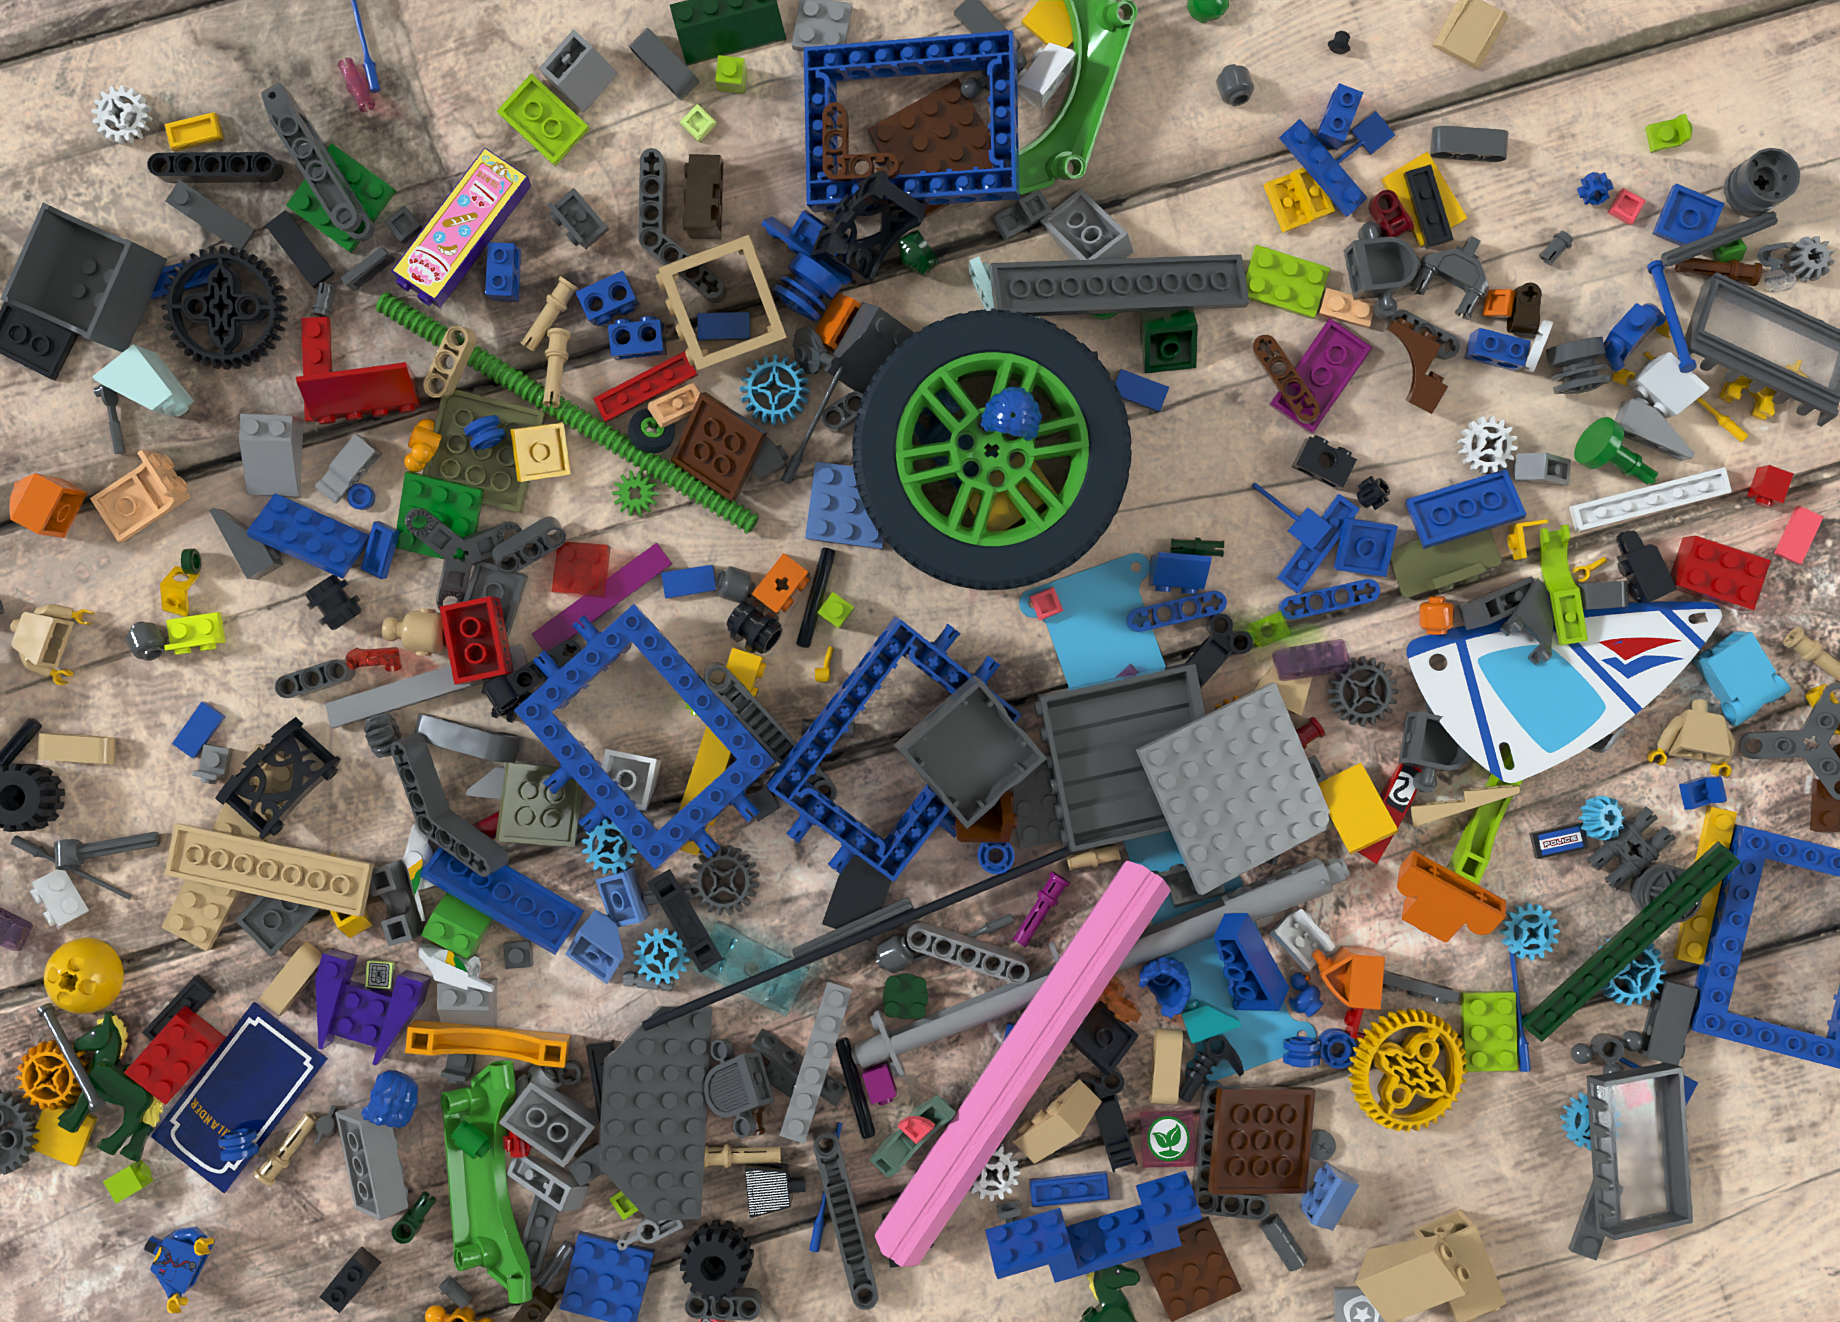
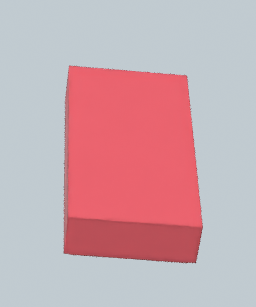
[1774,506,1823,565]

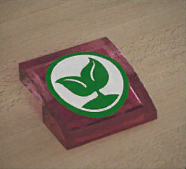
[1140,1111,1195,1168]

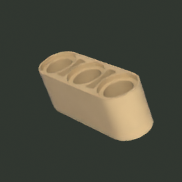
[423,326,477,398]
[37,733,116,764]
[259,942,323,1016]
[1149,1028,1183,1106]

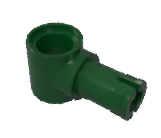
[392,1191,437,1244]

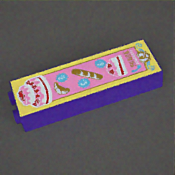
[391,147,531,308]

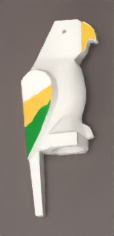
[402,824,435,922]
[419,941,494,992]

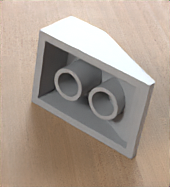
[1040,189,1133,260]
[239,414,303,497]
[499,1080,598,1168]

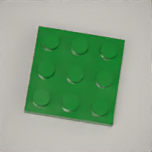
[286,143,396,253]
[396,471,484,559]

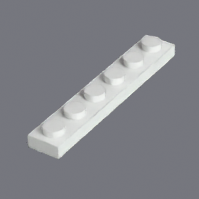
[1569,467,1732,532]

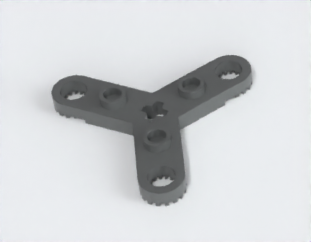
[405,508,522,610]
[1738,682,1840,800]

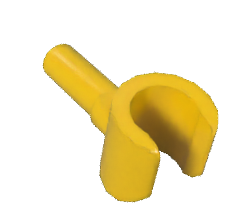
[1572,557,1607,582]
[815,646,834,682]

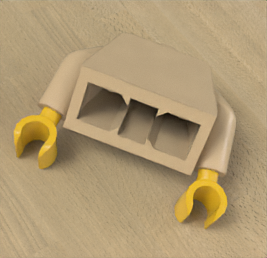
[10,604,95,686]
[1647,699,1736,777]

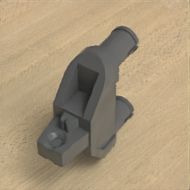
[1409,236,1489,320]

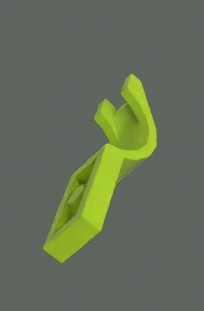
[1539,524,1588,645]

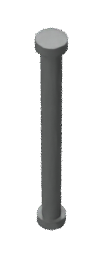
[37,1003,106,1112]

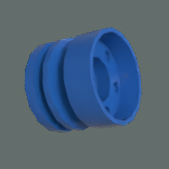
[772,253,842,322]

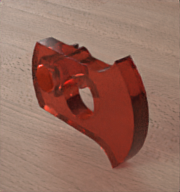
[346,647,402,672]

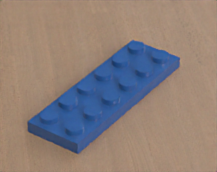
[420,847,584,955]

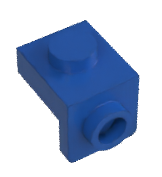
[1679,776,1727,810]

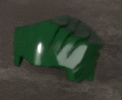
[898,230,940,277]

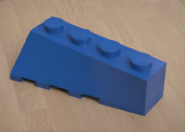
[1214,913,1290,1011]

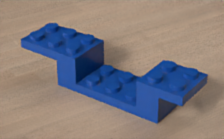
[985,1171,1202,1283]

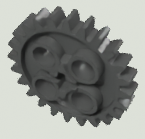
[0,1089,40,1175]

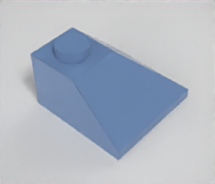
[565,909,624,984]

